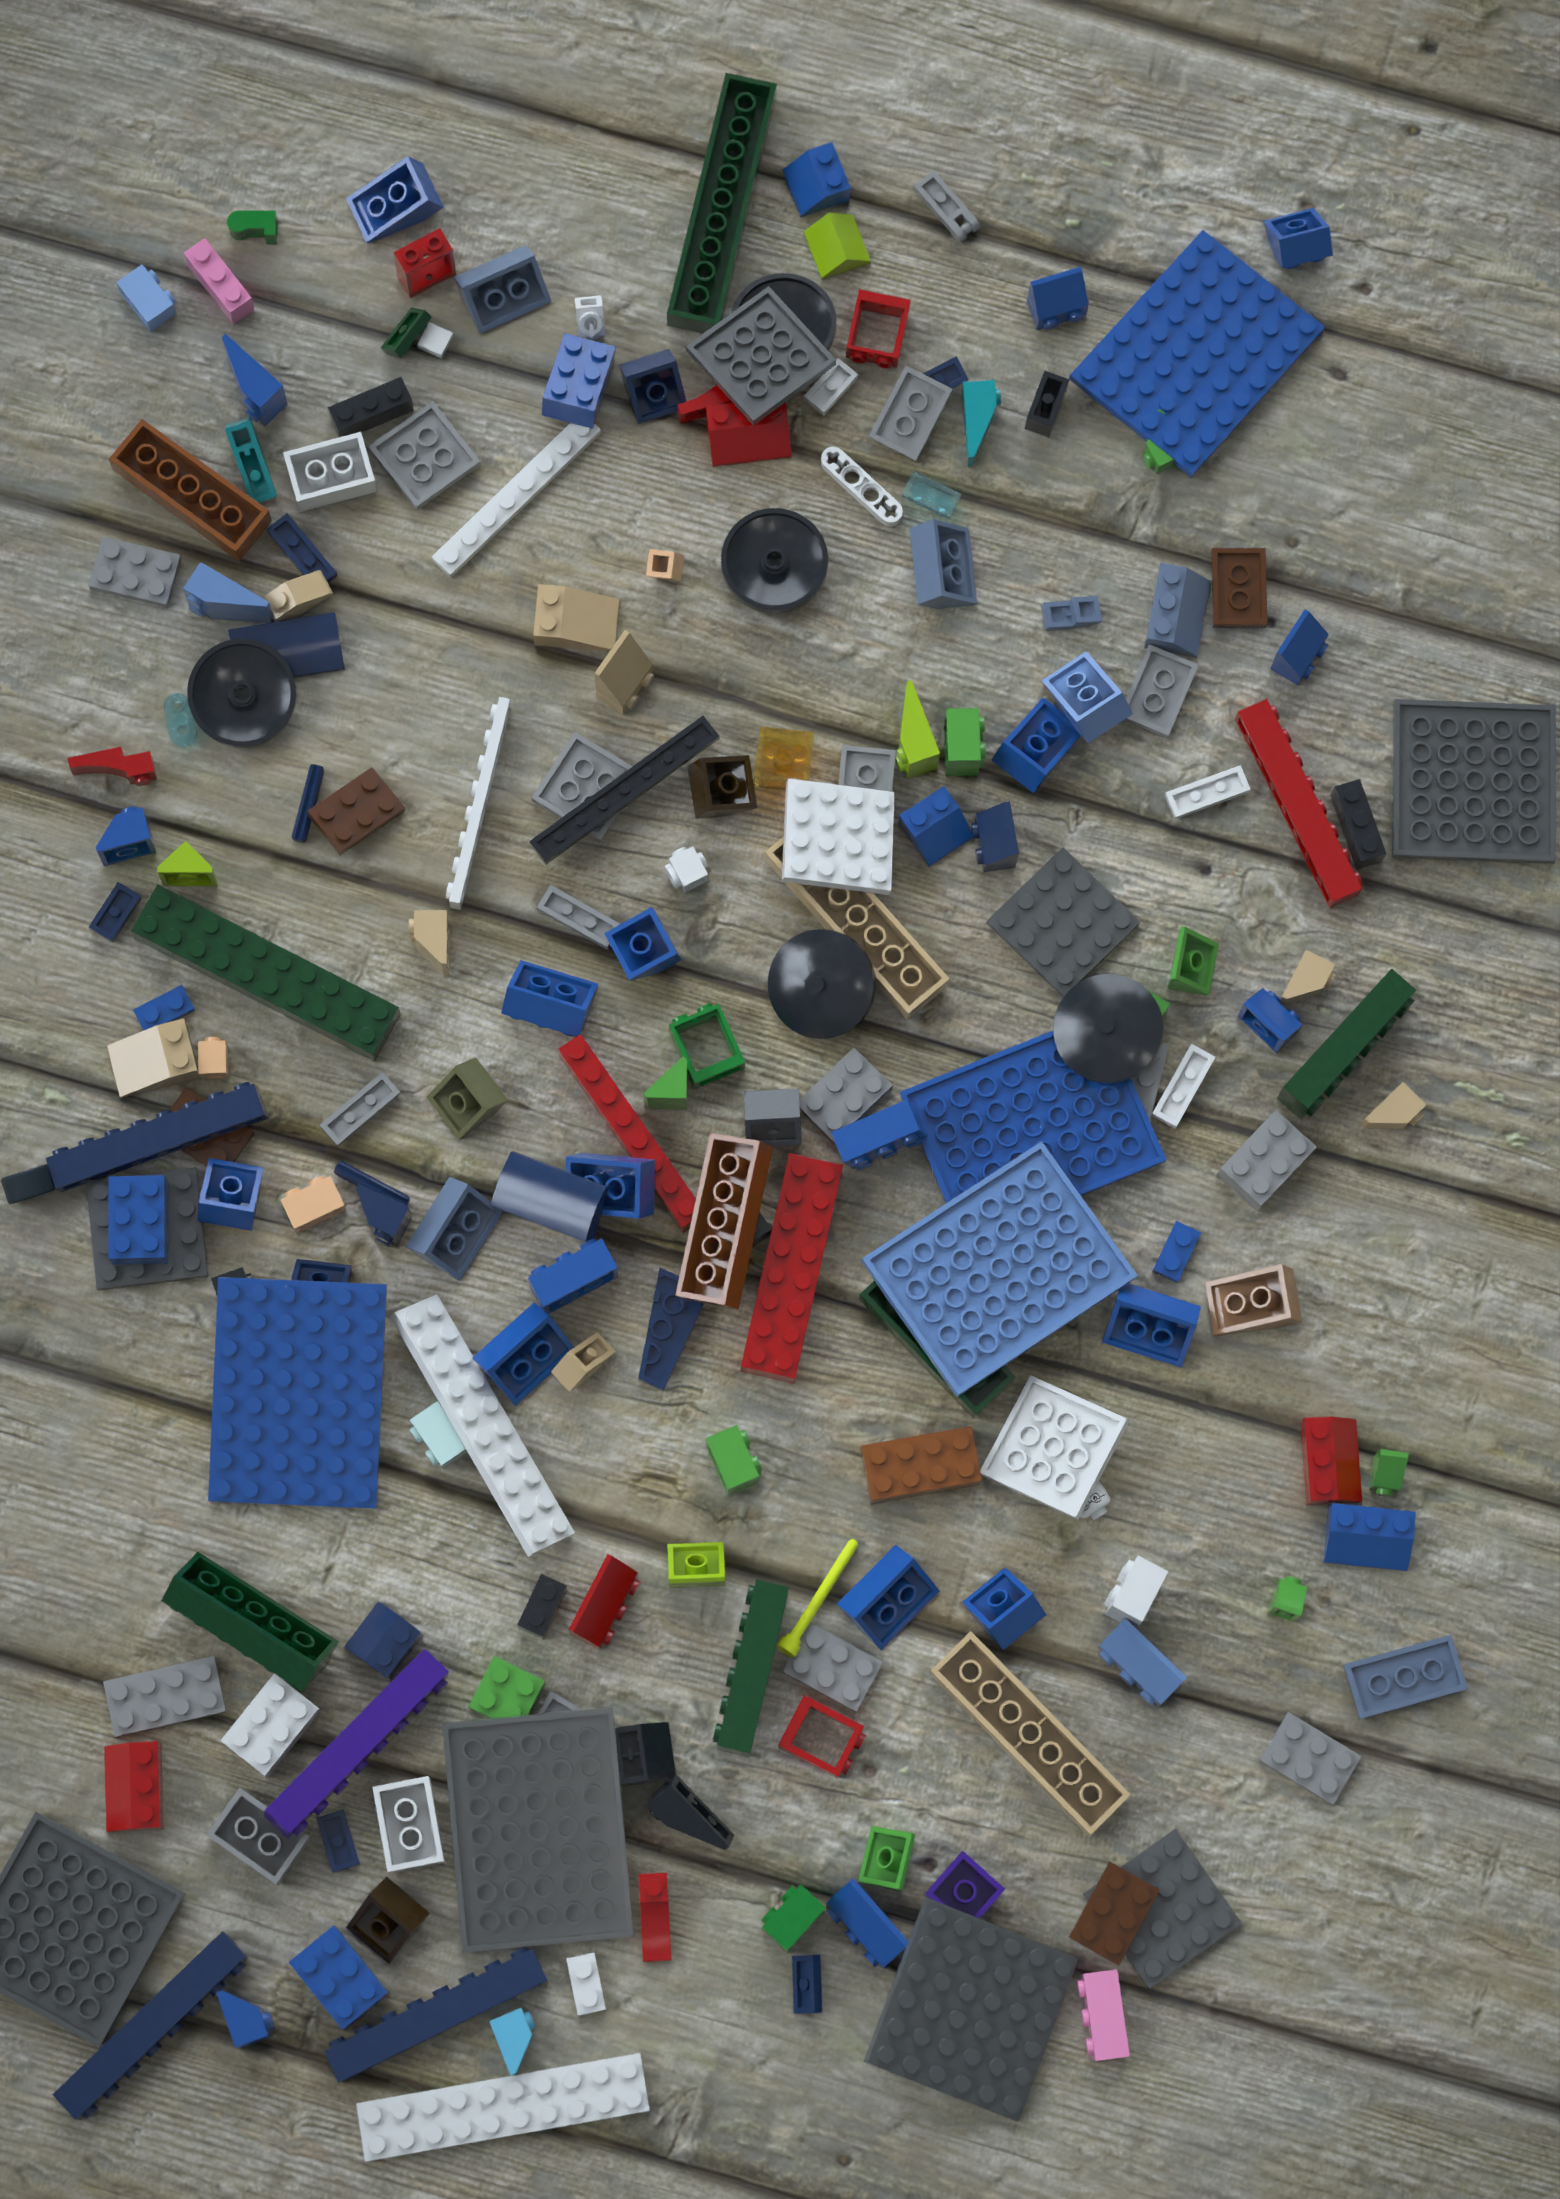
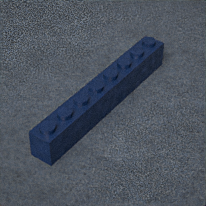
[46,1082,269,1192]
[52,1931,248,2120]
[324,1947,548,2083]

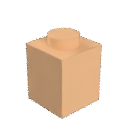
[646,549,685,582]
[198,1037,229,1080]

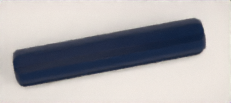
[292,764,324,843]
[334,1161,410,1206]

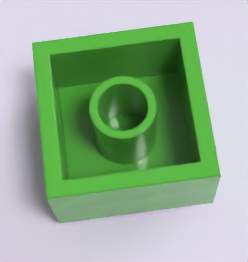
[944,708,986,776]
[706,1425,762,1496]
[468,1656,546,1719]

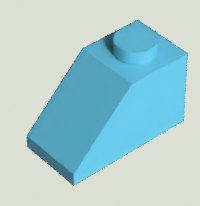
[489,2008,535,2076]

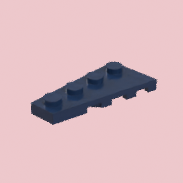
[638,1268,705,1392]

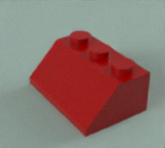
[706,402,792,467]
[1300,1416,1362,1505]
[568,1554,641,1650]
[104,1741,164,1832]

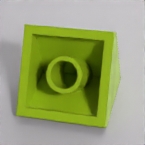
[804,213,871,280]
[157,841,218,887]
[667,1542,725,1588]

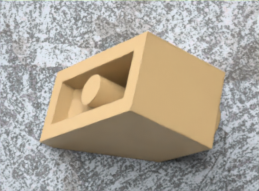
[265,570,333,620]
[1280,950,1336,1005]
[1361,1082,1426,1129]
[551,1332,616,1392]

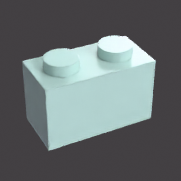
[409,1401,467,1469]

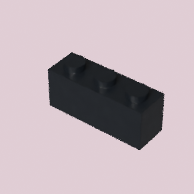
[328,377,414,437]
[1330,779,1386,870]

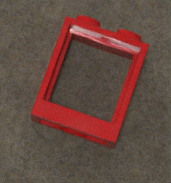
[393,228,456,298]
[845,289,911,369]
[778,1695,866,1779]

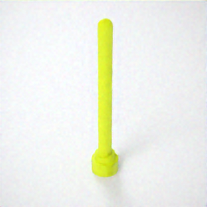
[776,1539,858,1658]

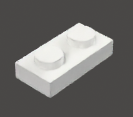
[804,358,858,416]
[567,1953,606,2016]

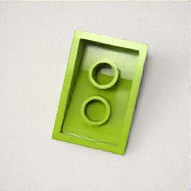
[895,680,940,779]

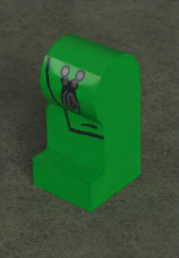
[227,210,278,244]

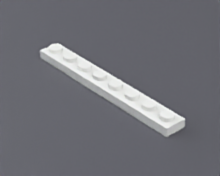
[432,423,601,578]
[446,697,511,910]

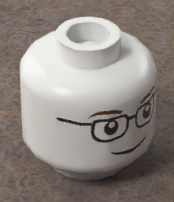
[1080,1481,1111,1521]

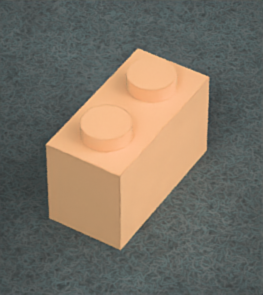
[280,1176,347,1234]

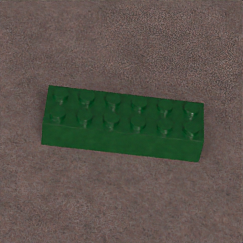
[1277,968,1416,1120]
[859,1281,1016,1419]
[161,1552,339,1692]
[713,1579,789,1758]

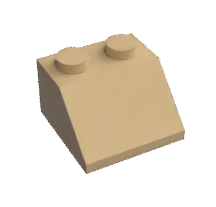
[409,910,450,977]

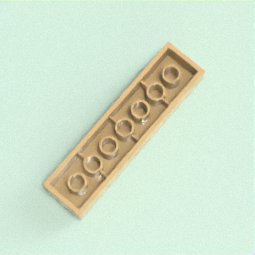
[765,836,950,1021]
[929,1631,1131,1836]

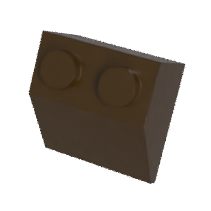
[687,755,758,819]
[346,1876,430,1964]

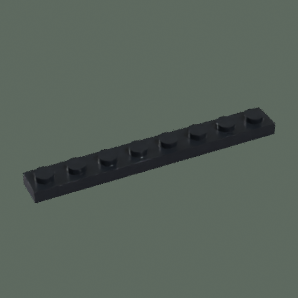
[529,715,720,865]

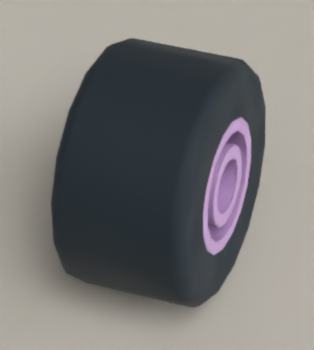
[1,1164,55,1204]

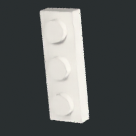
[1164,765,1251,820]
[1151,1044,1215,1129]

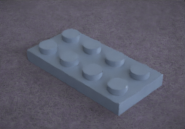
[1343,1635,1468,1720]

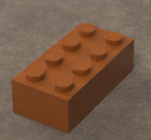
[860,1426,982,1505]

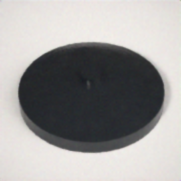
[731,273,836,351]
[721,508,828,614]
[187,639,297,748]
[768,929,876,1039]
[1053,974,1164,1084]

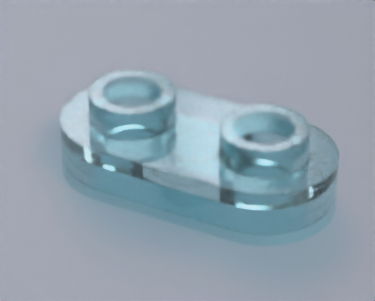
[164,693,197,747]

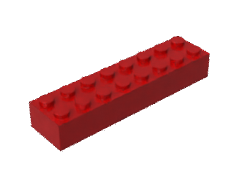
[740,1153,843,1384]

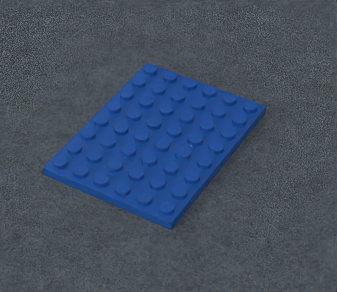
[1069,230,1325,478]
[899,1031,1166,1203]
[208,1277,387,1509]

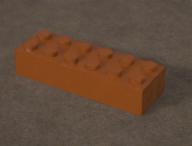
[109,419,272,562]
[675,1133,773,1310]

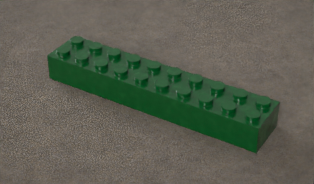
[667,73,777,334]
[131,884,401,1062]

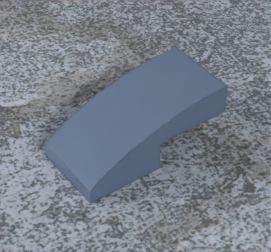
[1041,596,1102,631]

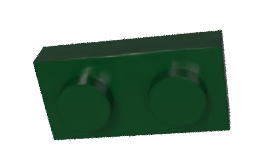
[381,307,432,358]

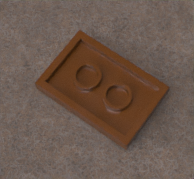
[1211,548,1267,628]
[307,767,405,856]
[170,1087,255,1167]
[1068,1862,1159,1966]

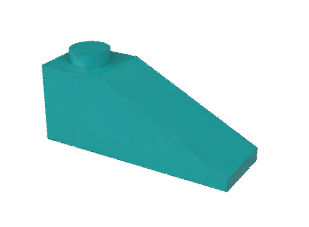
[962,380,1001,466]
[225,416,277,503]

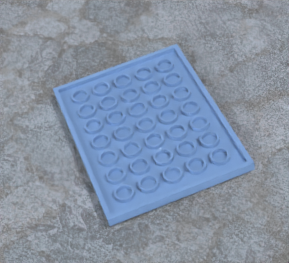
[861,1141,1138,1397]

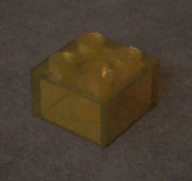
[754,726,814,791]

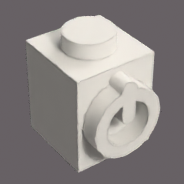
[575,295,605,340]
[664,847,708,893]

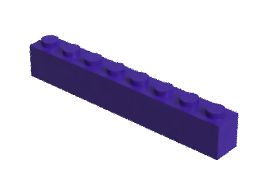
[264,1648,449,1839]

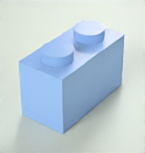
[116,265,176,332]

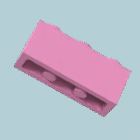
[184,238,255,325]
[1077,1969,1130,2061]

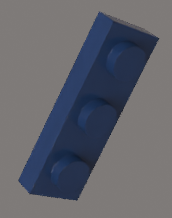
[266,513,338,583]

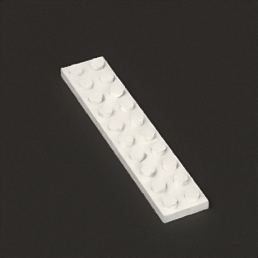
[390,1294,575,1557]
[356,2053,650,2162]

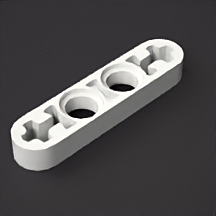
[821,447,903,527]

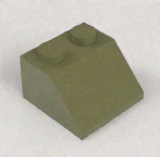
[427,1057,508,1140]

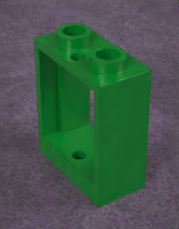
[669,1003,745,1089]

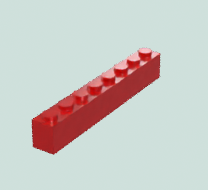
[1235,699,1363,909]
[558,1034,696,1233]

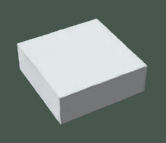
[417,322,453,359]

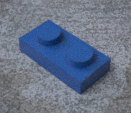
[133,985,195,1030]
[1152,1221,1201,1283]

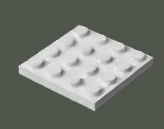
[782,778,894,895]
[980,1375,1129,1520]

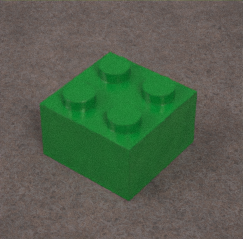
[761,1884,826,1952]

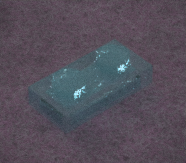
[902,471,962,520]

